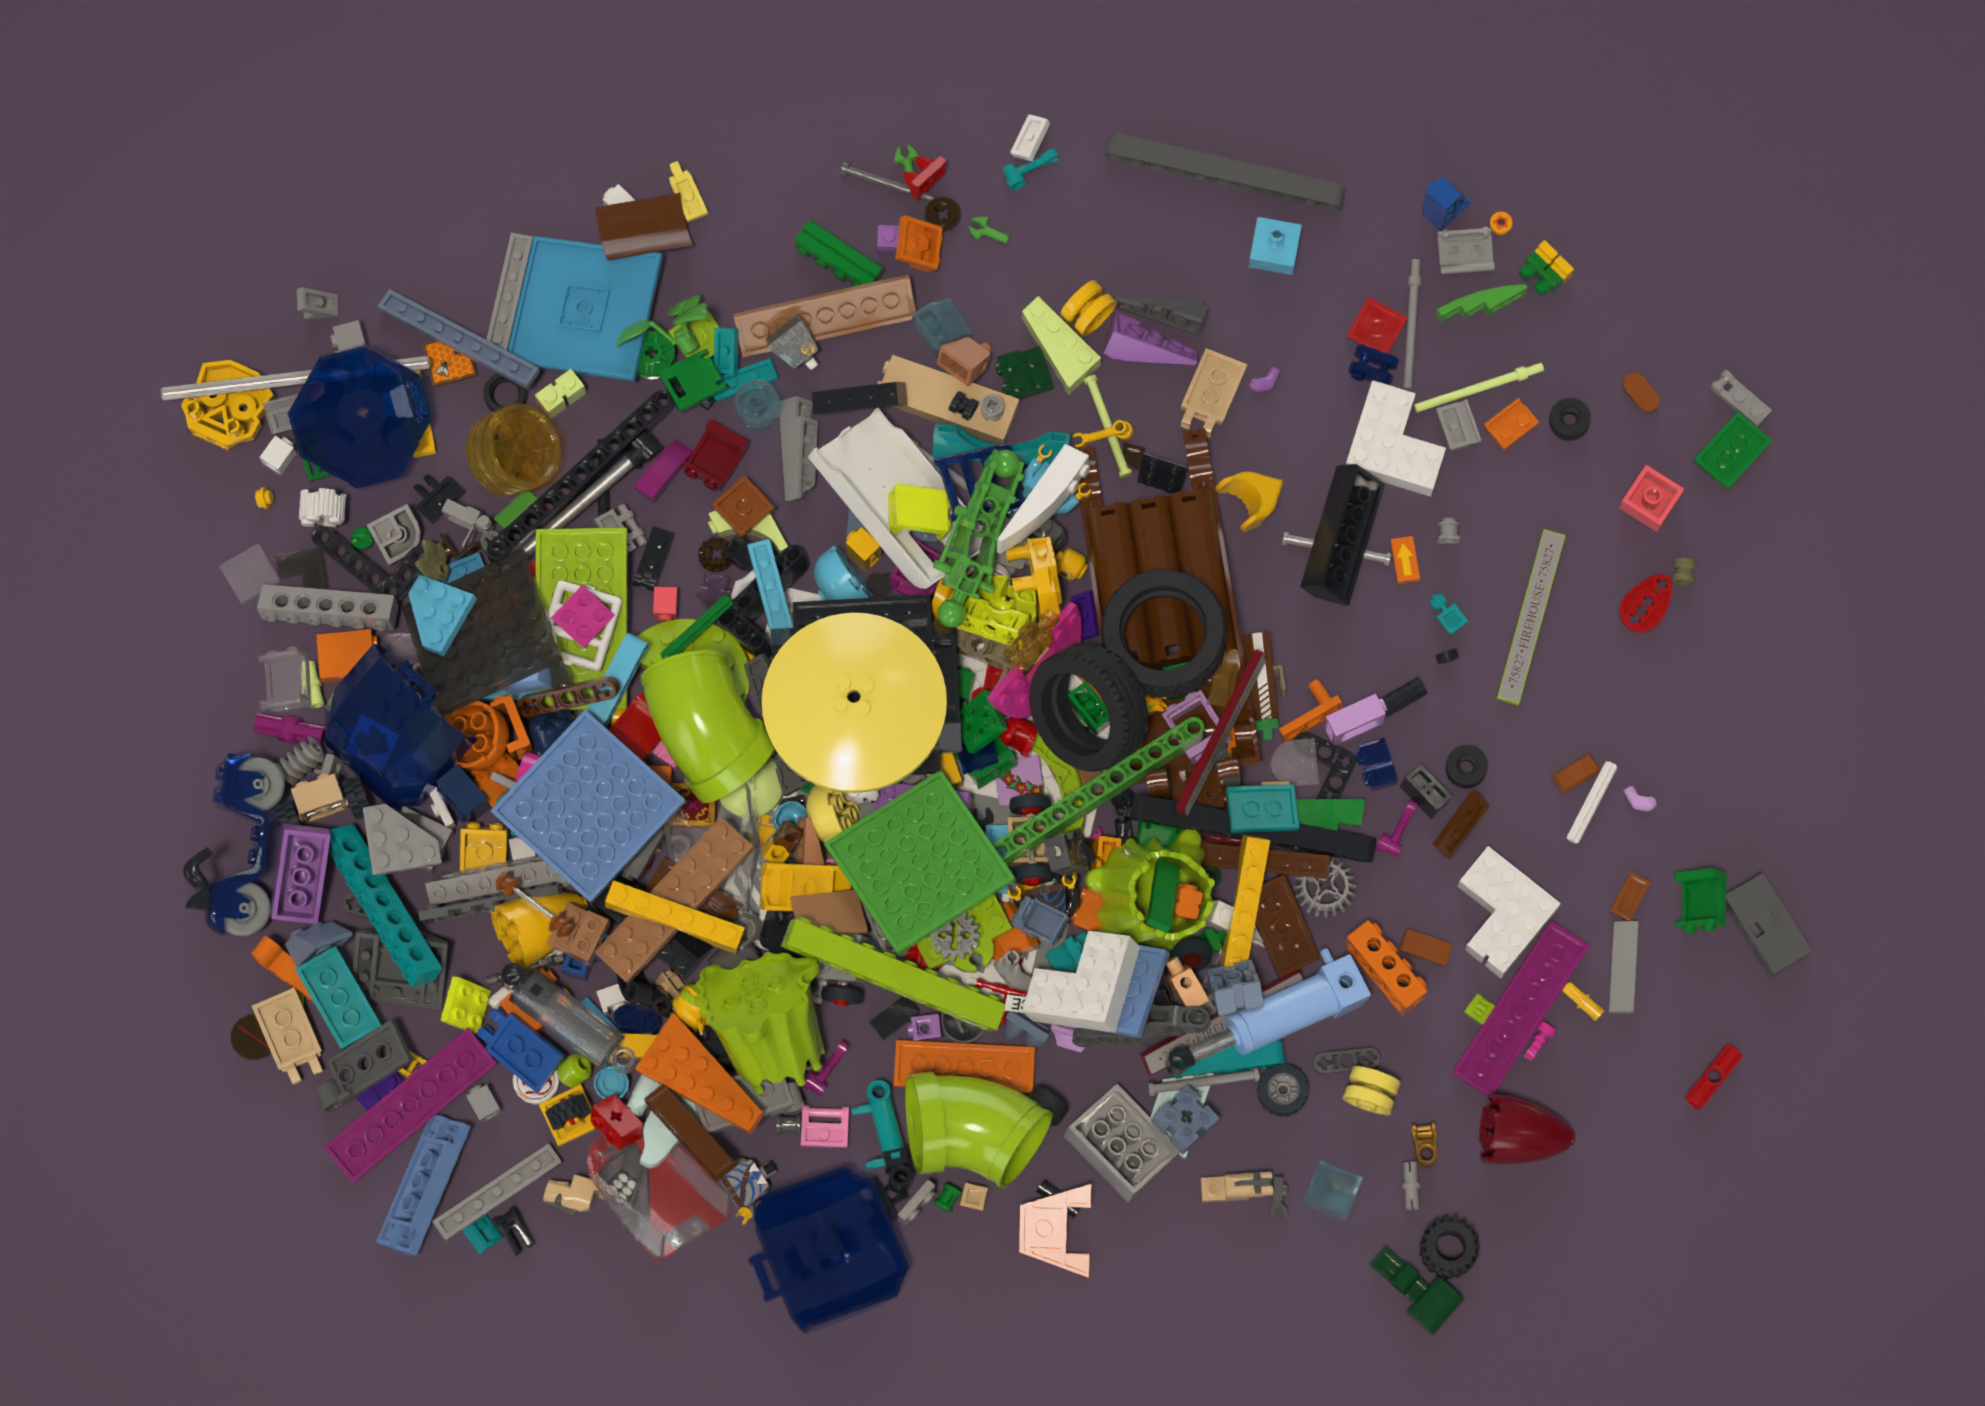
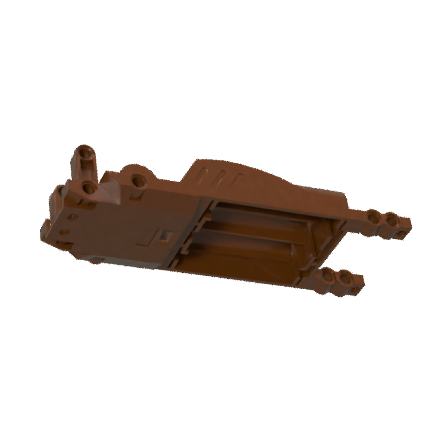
[1077,428,1261,809]

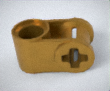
[1411,1122,1437,1168]

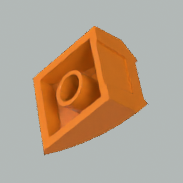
[992,902,1039,966]

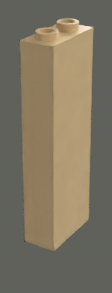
[877,355,1019,444]

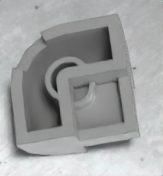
[367,504,420,565]

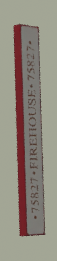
[1176,649,1266,818]
[1140,969,1304,1076]

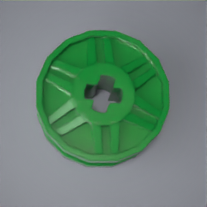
[637,330,677,381]

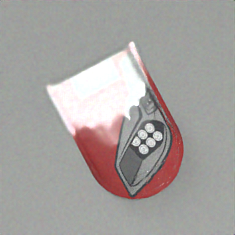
[587,1130,732,1263]

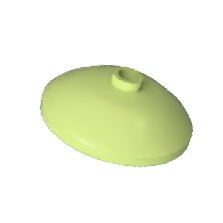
[719,757,783,818]

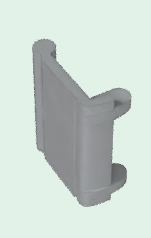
[1437,226,1495,274]

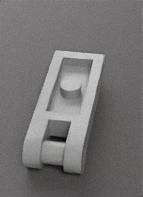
[1709,370,1772,427]

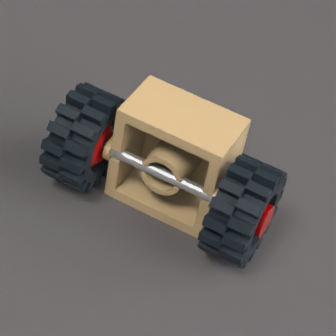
[274,773,370,830]

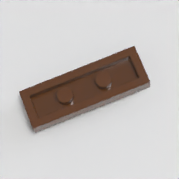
[1432,790,1490,860]

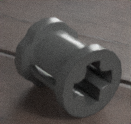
[777,1114,801,1135]

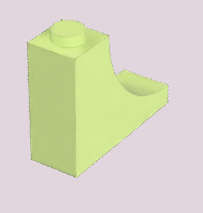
[707,511,788,554]

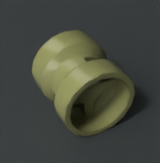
[1672,558,1696,586]

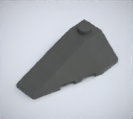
[1116,297,1209,337]

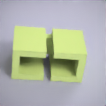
[535,369,586,420]

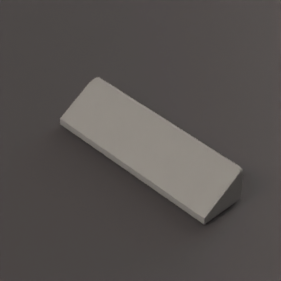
[1609,921,1638,1015]

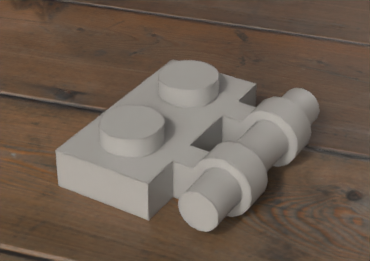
[592,503,647,553]

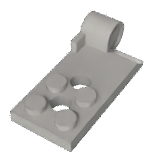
[694,1075,805,1134]

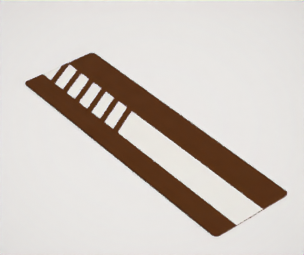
[1242,632,1279,720]

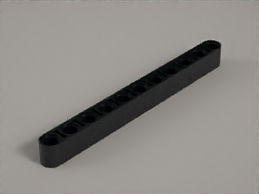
[487,390,672,565]
[1130,795,1376,863]

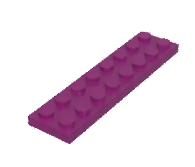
[1451,921,1590,1097]
[323,1028,497,1183]

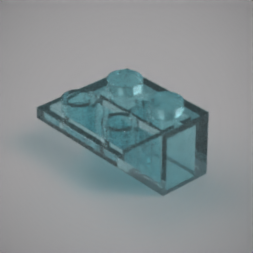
[912,298,974,358]

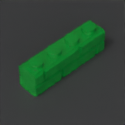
[795,220,884,287]

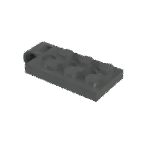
[315,1020,414,1112]

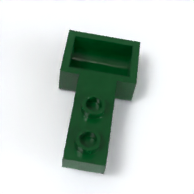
[1369,1247,1464,1336]

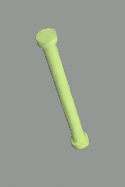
[1084,375,1133,478]

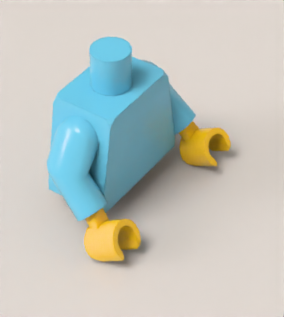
[1021,445,1092,515]

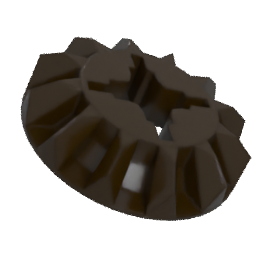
[925,197,961,232]
[698,537,732,573]

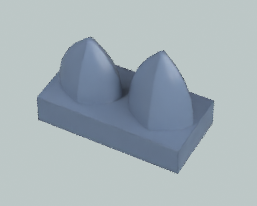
[1004,1011,1053,1048]

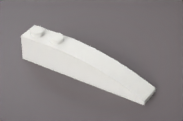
[997,444,1090,554]

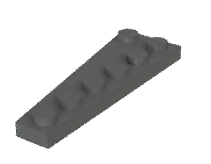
[743,654,811,796]
[418,882,563,924]

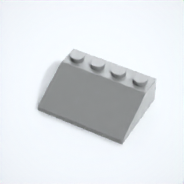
[1064,1084,1180,1203]

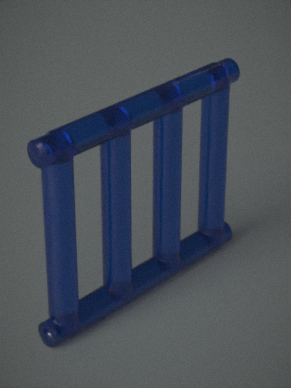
[933,443,1027,522]

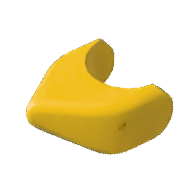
[1215,471,1283,533]

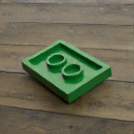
[1693,412,1772,491]

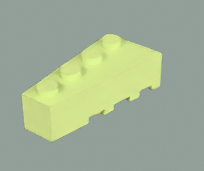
[1022,296,1101,396]

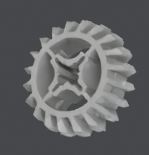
[1294,857,1356,919]

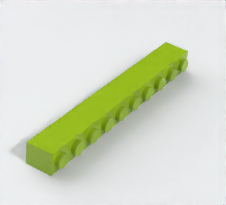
[781,917,1005,1032]

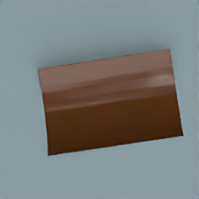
[595,193,693,260]

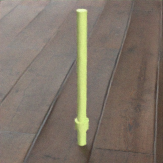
[1414,363,1544,413]

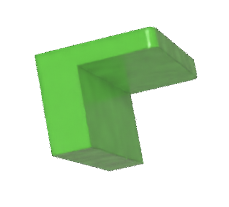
[494,488,543,536]

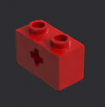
[590,1094,643,1151]

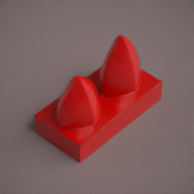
[904,156,947,200]

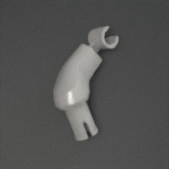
[997,950,1032,992]

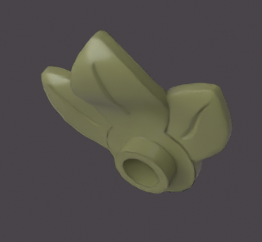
[415,540,449,582]

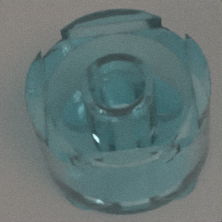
[734,380,781,431]

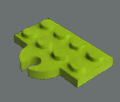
[916,894,1012,973]

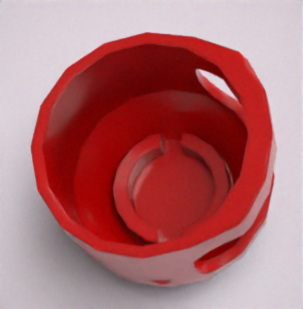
[999,717,1037,758]

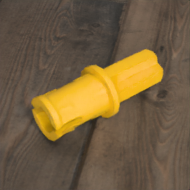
[1562,982,1605,1021]

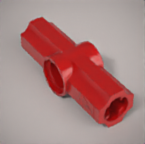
[1684,1044,1743,1111]

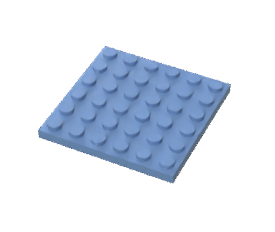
[491,710,686,904]

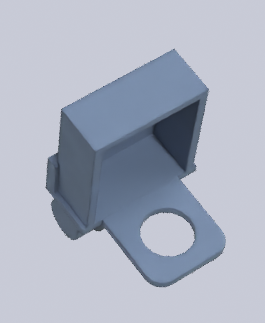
[1010,896,1069,947]

